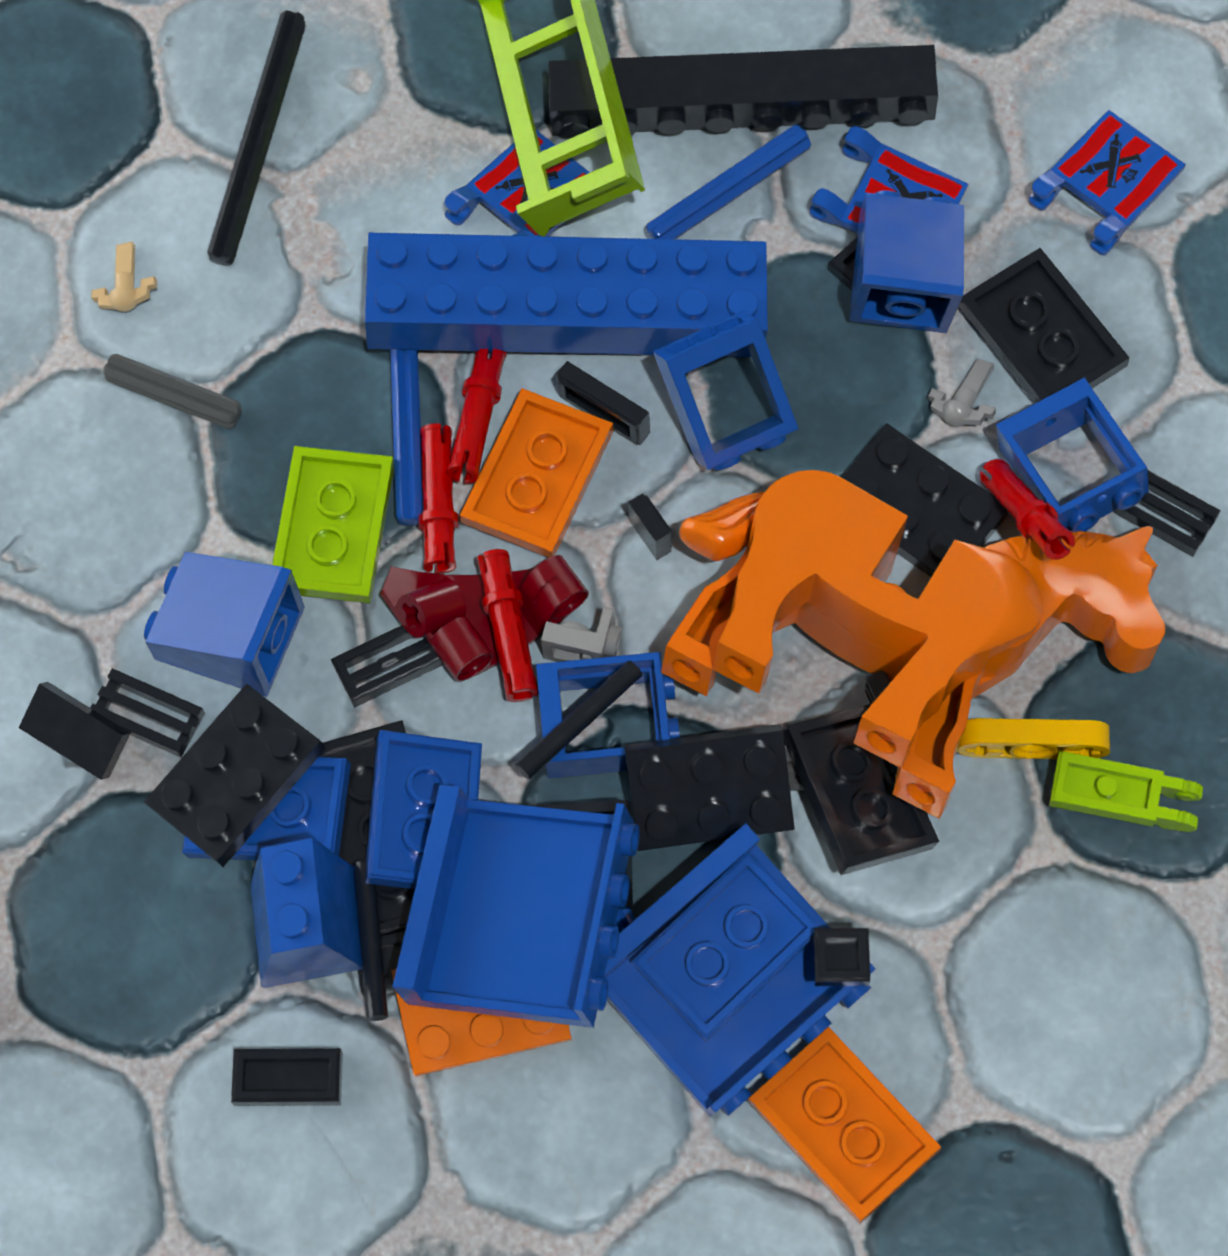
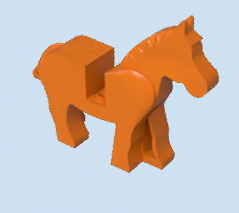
[661,470,1165,819]

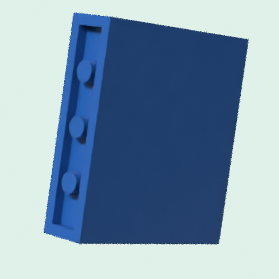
[392,785,640,1028]
[604,824,876,1117]

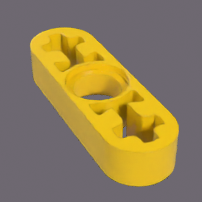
[957,718,1110,759]

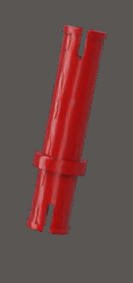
[447,348,507,484]
[418,423,459,574]
[979,459,1075,560]
[477,549,539,702]

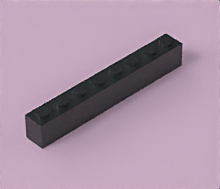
[549,45,938,138]

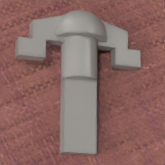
[928,359,996,426]

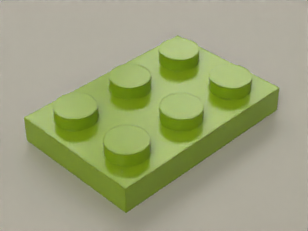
[272,446,394,604]

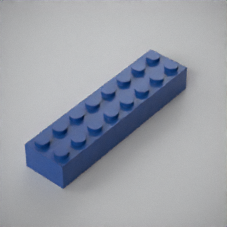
[365,232,768,357]

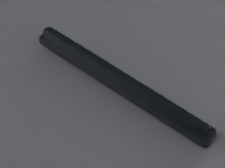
[207,10,306,266]

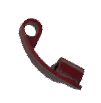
[380,555,589,682]

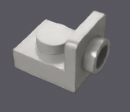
[541,606,622,662]

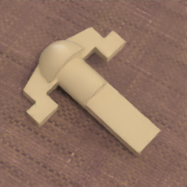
[91,242,157,312]

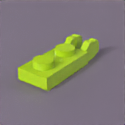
[1049,751,1203,832]

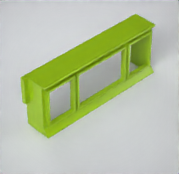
[477,0,645,236]

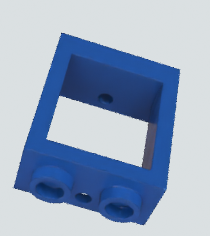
[653,311,799,470]
[996,377,1149,532]
[536,652,680,779]

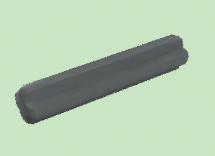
[103,354,242,429]

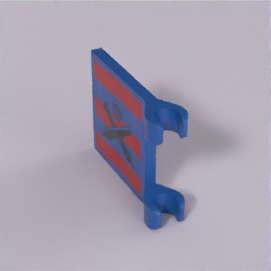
[1028,110,1186,255]
[809,126,969,233]
[444,130,590,236]

